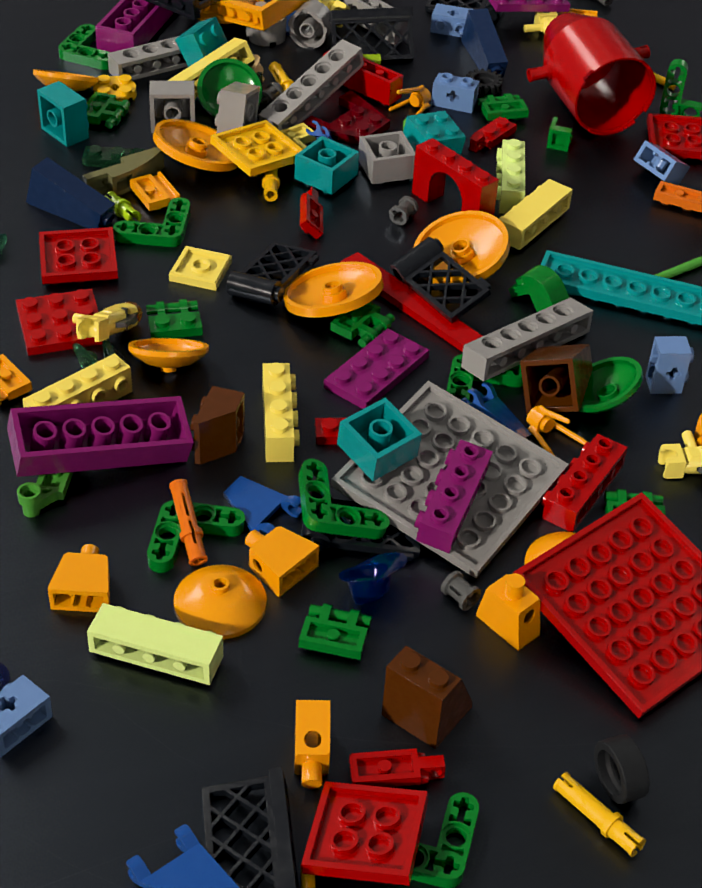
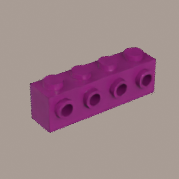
[414,439,493,553]

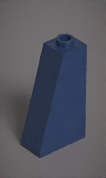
[461,8,508,77]
[26,157,115,229]

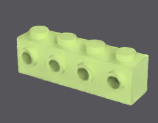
[496,139,525,214]
[87,603,224,685]

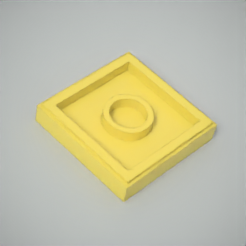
[169,246,232,291]

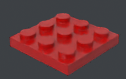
[647,113,702,160]
[39,227,118,284]
[15,289,107,356]
[301,781,428,886]

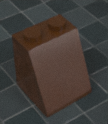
[520,344,593,414]
[382,646,473,749]

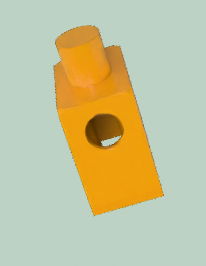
[245,526,319,597]
[48,544,110,612]
[476,573,540,651]
[294,700,330,789]

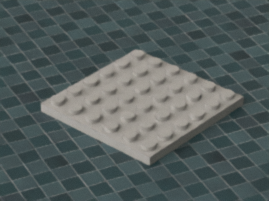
[330,381,569,578]

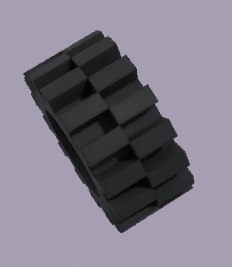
[466,69,503,98]

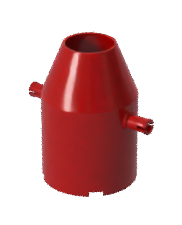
[526,13,656,135]

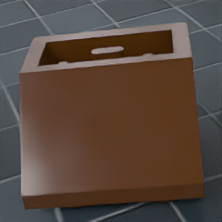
[190,386,245,465]

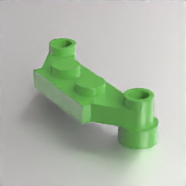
[17,472,74,518]

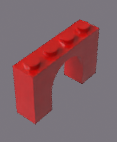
[412,138,499,216]

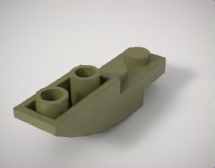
[82,147,165,195]

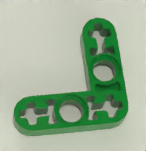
[58,24,110,70]
[660,59,702,117]
[113,197,191,247]
[446,354,523,401]
[298,459,390,539]
[147,500,245,573]
[411,792,479,888]

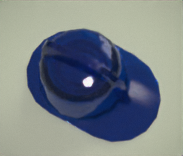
[339,552,407,605]

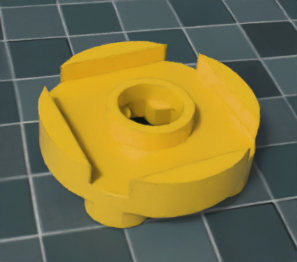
[93,74,137,102]

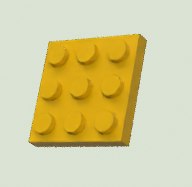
[210,120,303,177]

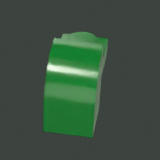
[508,265,570,312]

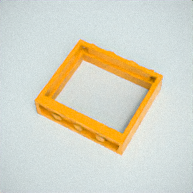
[199,0,309,31]

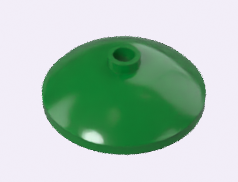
[197,58,262,117]
[579,357,644,413]

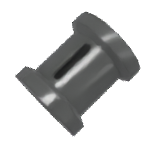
[259,82,284,108]
[389,196,418,225]
[441,571,481,611]

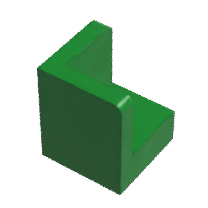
[546,117,573,152]

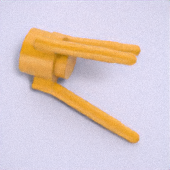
[388,85,431,115]
[526,405,587,455]

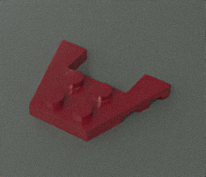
[301,90,390,145]

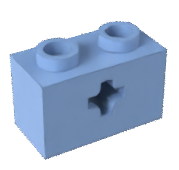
[430,3,473,37]
[431,73,480,114]
[633,140,690,185]
[645,336,694,394]
[0,675,53,757]

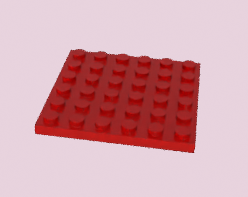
[513,492,702,719]

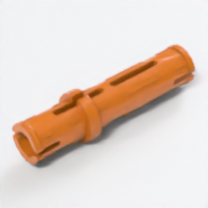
[169,479,208,566]

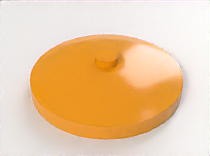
[153,119,238,172]
[413,210,510,284]
[283,262,384,318]

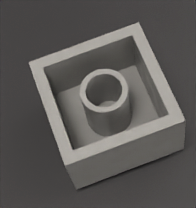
[149,81,195,133]
[215,81,260,134]
[359,131,415,184]

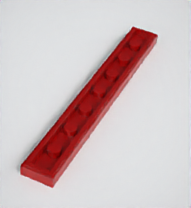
[340,252,483,352]

